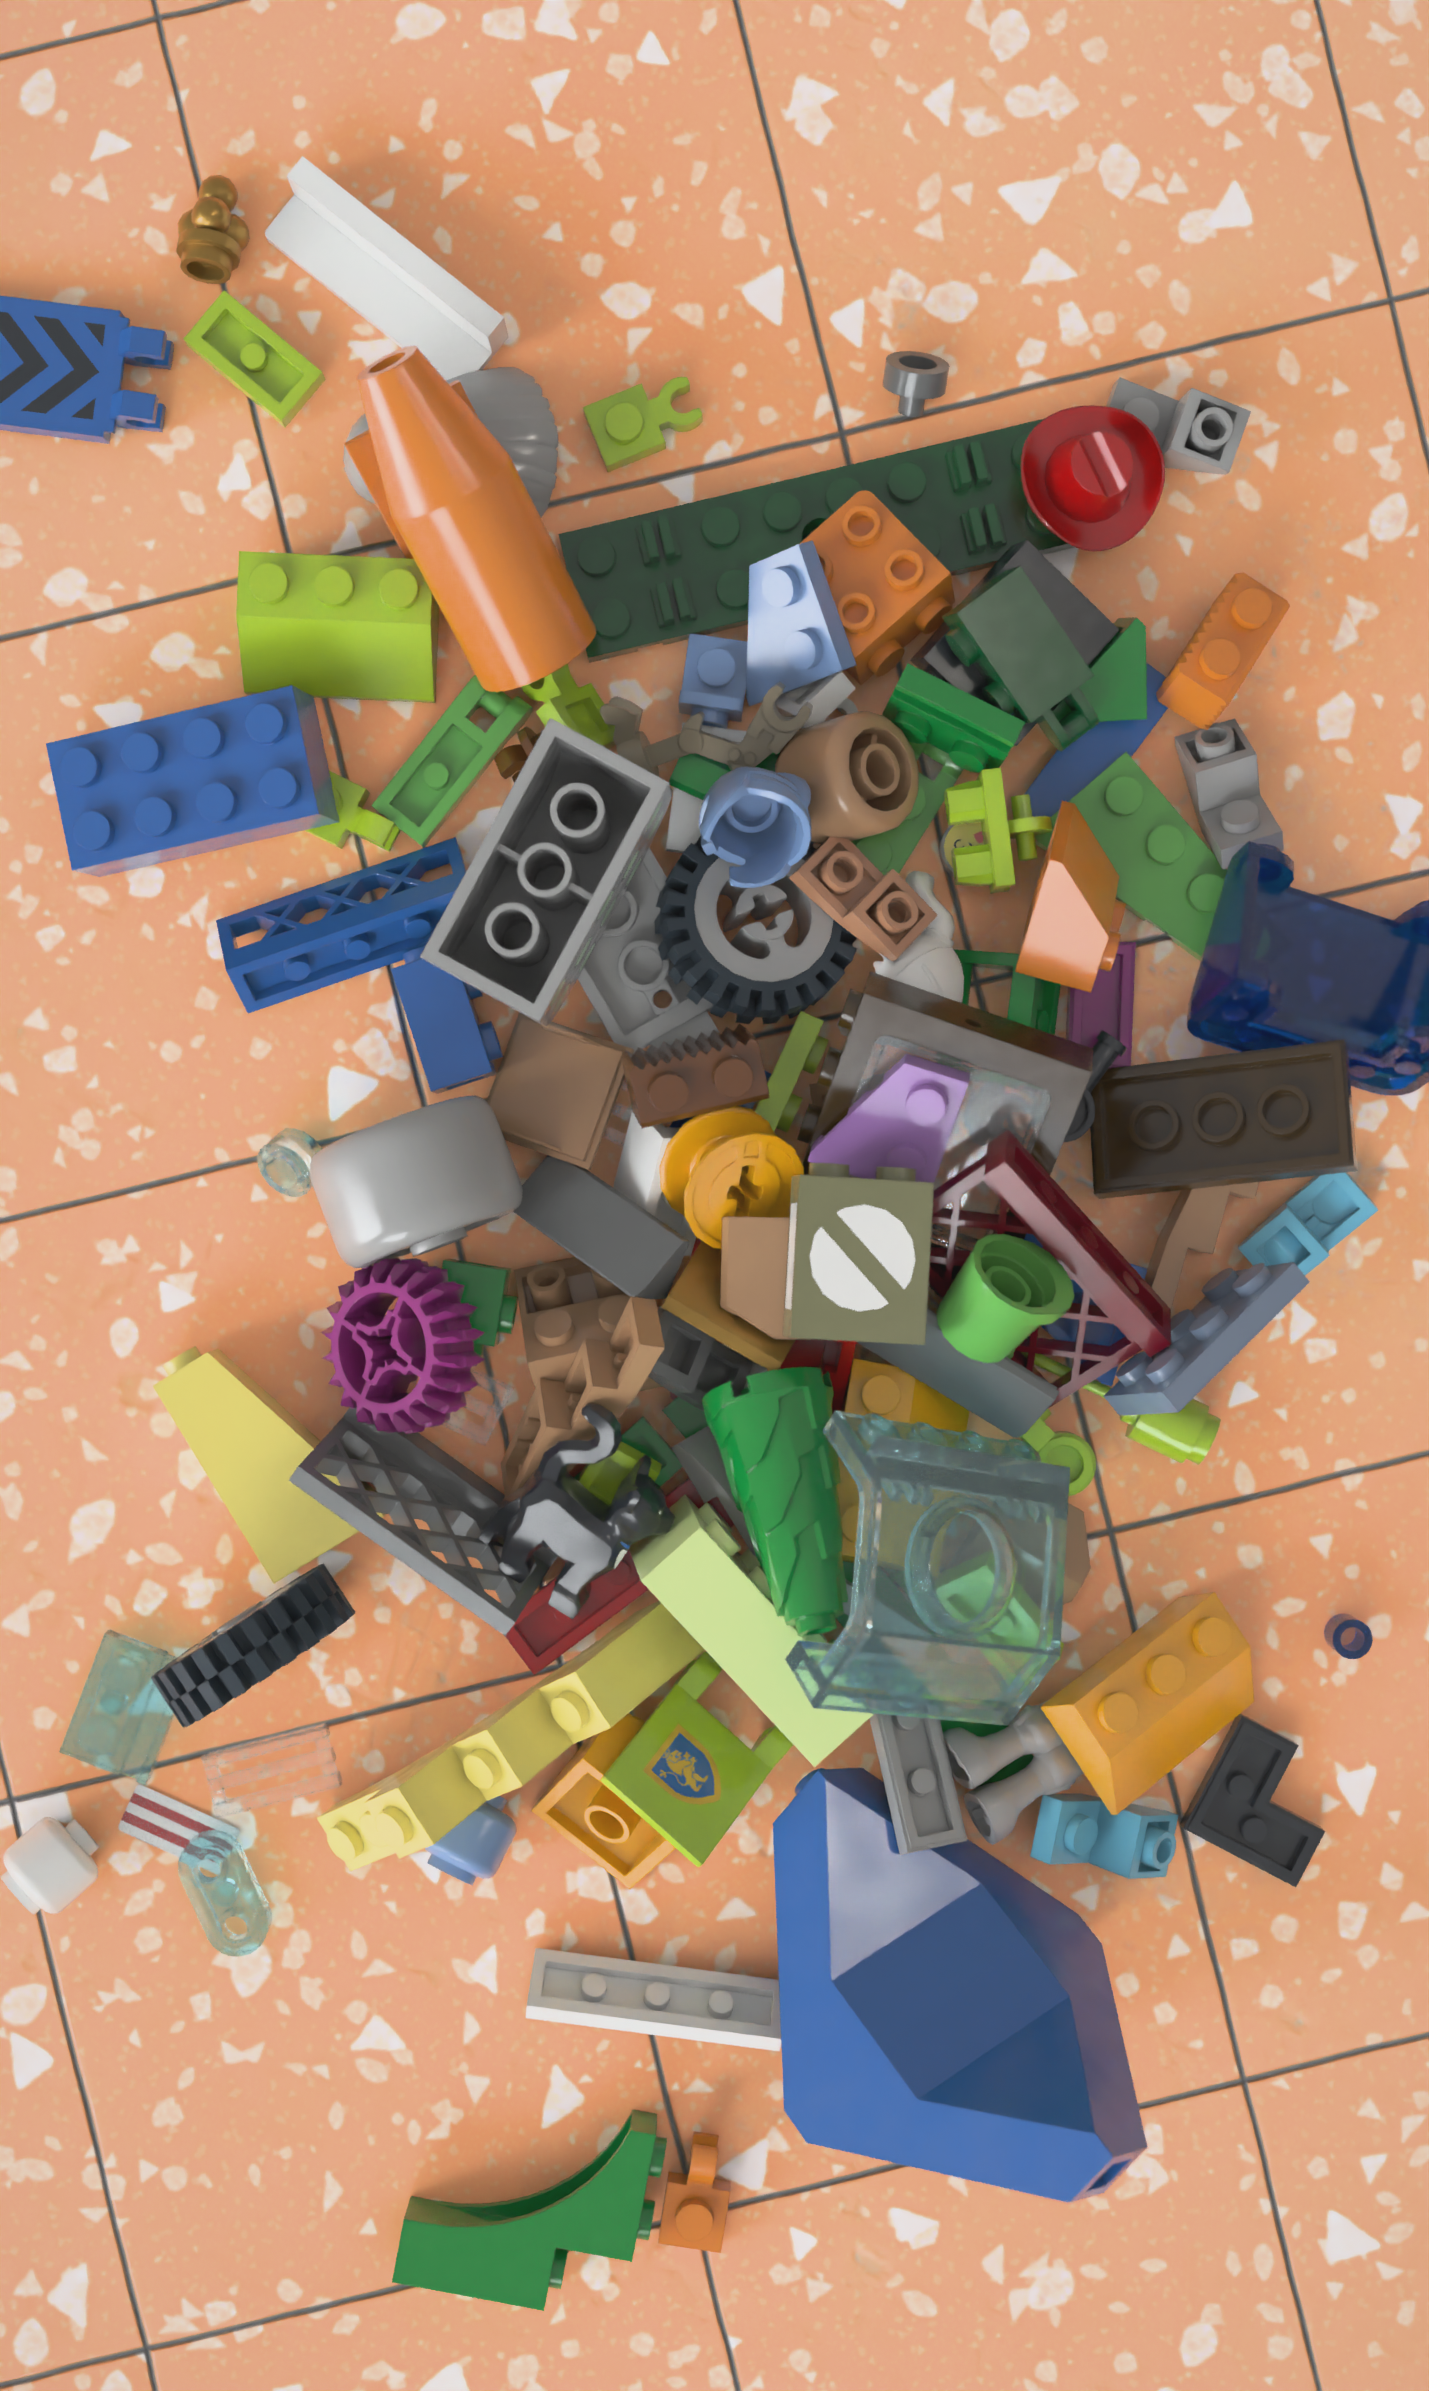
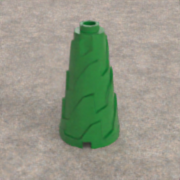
[702,1367,848,1636]

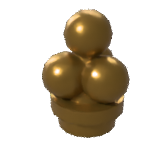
[176,175,250,284]

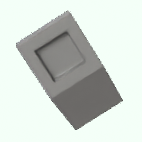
[1106,378,1251,475]
[1174,719,1284,869]

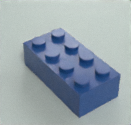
[46,685,340,877]

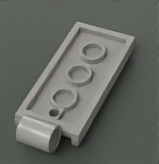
[578,847,720,1054]

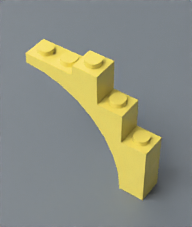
[317,1601,705,1871]

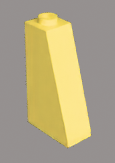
[153,1346,386,1584]

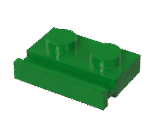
[882,663,1025,773]

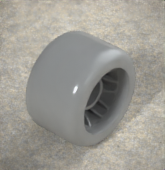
[309,1095,523,1268]

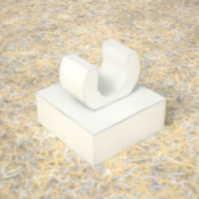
[776,671,858,729]

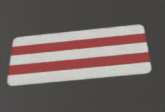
[118,1785,240,1875]

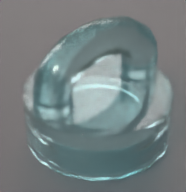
[257,1128,322,1197]

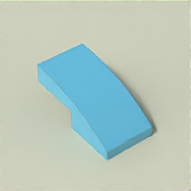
[1238,1172,1378,1275]

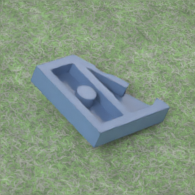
[746,540,856,707]

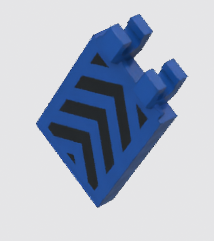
[0,296,174,444]

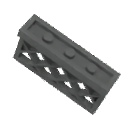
[289,1407,558,1636]

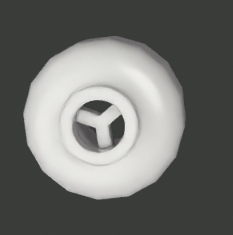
[0,1817,99,1915]

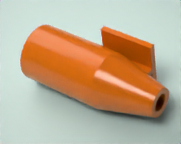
[344,346,597,692]

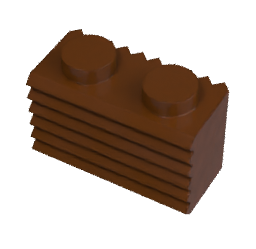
[621,1024,769,1129]

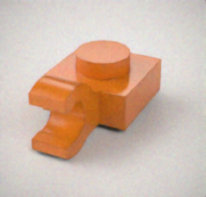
[658,2131,731,2253]

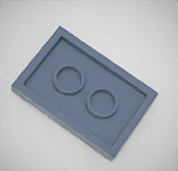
[1104,1262,1309,1416]

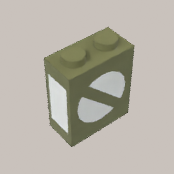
[783,1163,934,1345]

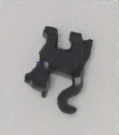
[479,1403,675,1620]

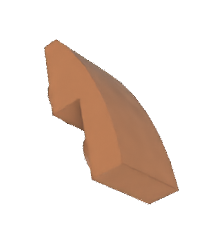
[789,837,938,961]

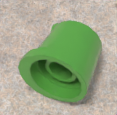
[936,1234,1074,1363]

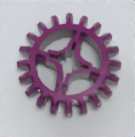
[321,1258,485,1434]

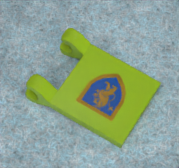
[600,1651,793,1868]

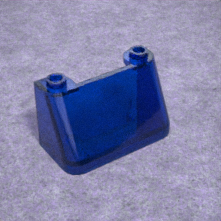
[1187,841,1429,1096]

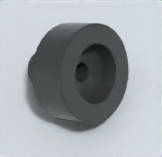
[883,351,950,417]

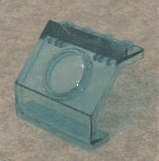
[785,1411,1070,1725]

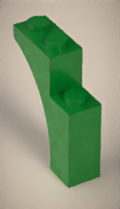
[392,2109,667,2311]

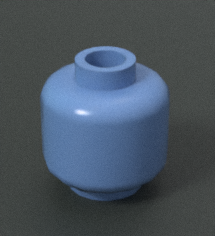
[425,1796,517,1886]

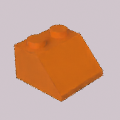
[1015,800,1126,993]

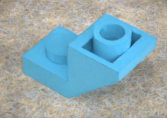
[1030,1793,1179,1879]

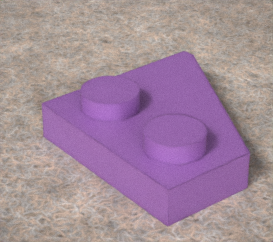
[808,1053,970,1183]

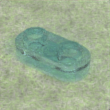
[178,1830,272,1957]

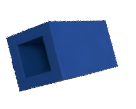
[391,946,503,1094]

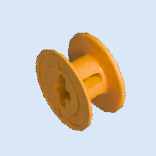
[659,1106,804,1249]

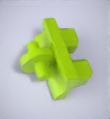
[944,768,1053,894]

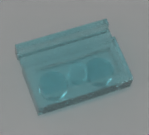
[59,1629,177,1785]

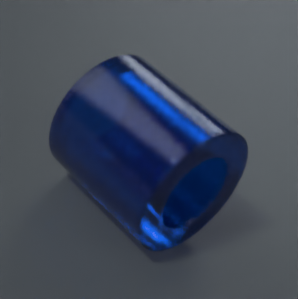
[1324,1613,1373,1659]

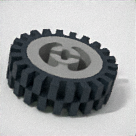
[654,836,857,1025]
[151,1563,355,1728]

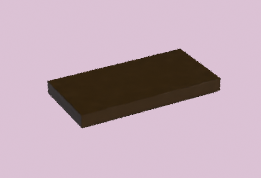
[1090,1039,1358,1199]

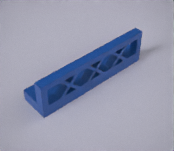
[216,837,467,1014]

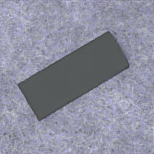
[513,1155,690,1299]
[857,1309,1059,1438]

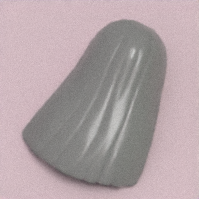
[343,367,558,518]

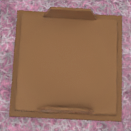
[486,1012,634,1170]

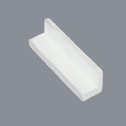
[265,156,509,380]

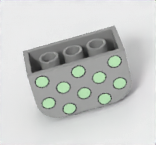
[420,718,672,1027]

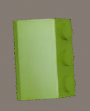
[236,551,440,703]

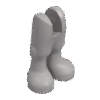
[943,1698,1084,1845]

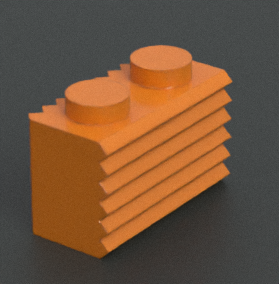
[1156,572,1290,730]

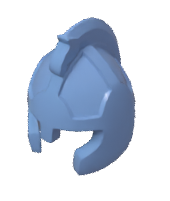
[699,767,811,888]

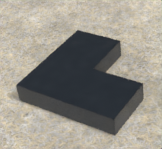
[1180,1713,1325,1887]

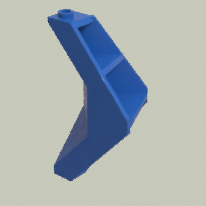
[773,1768,1148,2203]

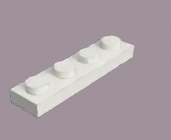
[525,1948,781,2052]

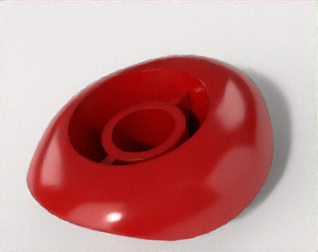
[1021,405,1165,551]

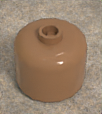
[775,711,919,844]

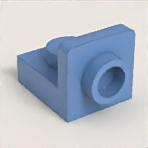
[678,633,747,729]

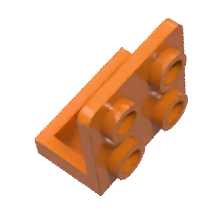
[800,490,955,685]

